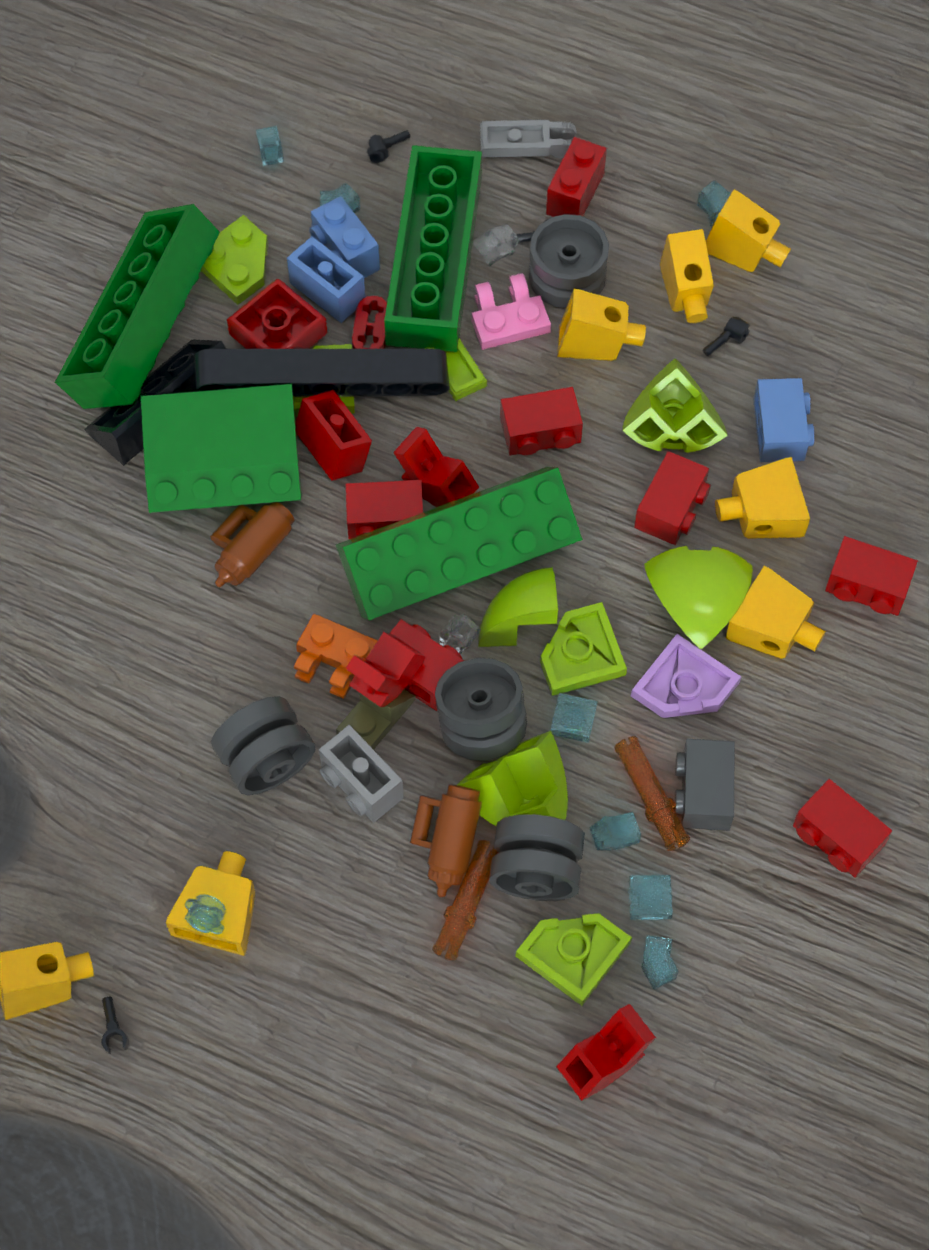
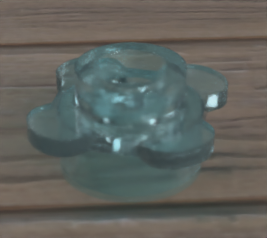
[185,894,226,934]

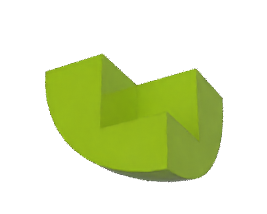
[622,358,728,453]
[644,546,753,649]
[478,567,558,647]
[457,731,568,826]

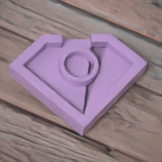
[631,634,741,718]

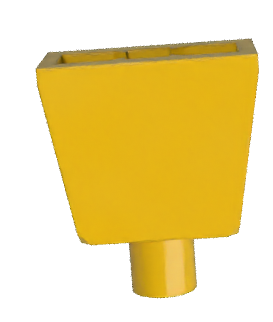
[706,189,791,272]
[660,229,713,323]
[557,289,646,361]
[715,457,810,539]
[725,565,826,659]
[166,851,255,956]
[0,942,94,1020]

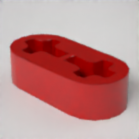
[352,296,387,349]

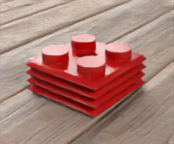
[227,279,328,349]

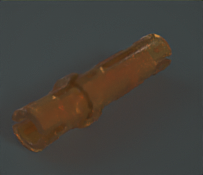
[614,736,690,851]
[432,840,498,961]

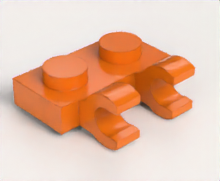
[294,614,378,699]

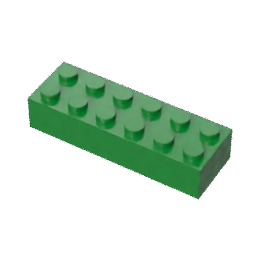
[384,145,482,352]
[55,204,220,409]
[336,467,583,620]

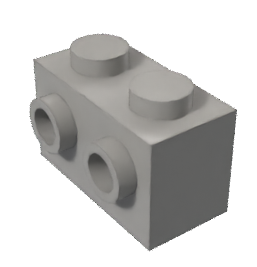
[319,725,404,823]

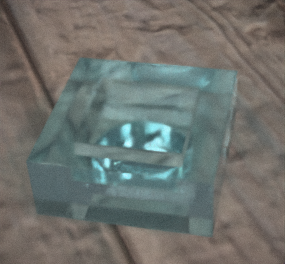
[551,693,598,743]
[629,875,673,920]

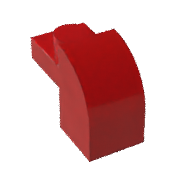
[393,427,479,507]
[345,632,426,707]
[556,1004,656,1101]

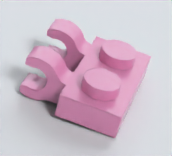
[471,273,551,350]

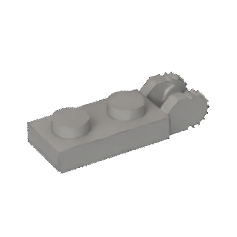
[480,120,576,158]

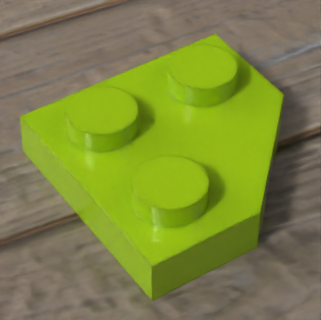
[201,215,268,305]
[540,602,627,696]
[515,913,632,1006]

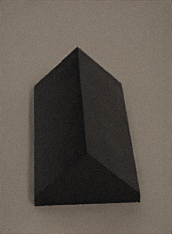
[85,339,226,466]

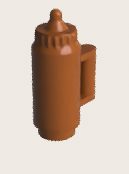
[210,502,295,587]
[410,784,482,898]

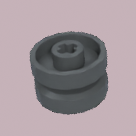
[529,214,609,308]
[435,658,527,761]
[211,696,316,795]
[490,814,585,901]

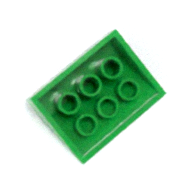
[141,384,302,513]

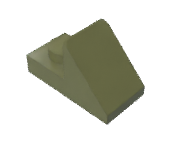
[336,689,416,750]

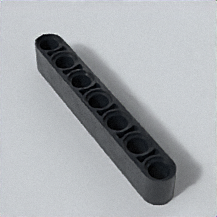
[194,349,450,397]

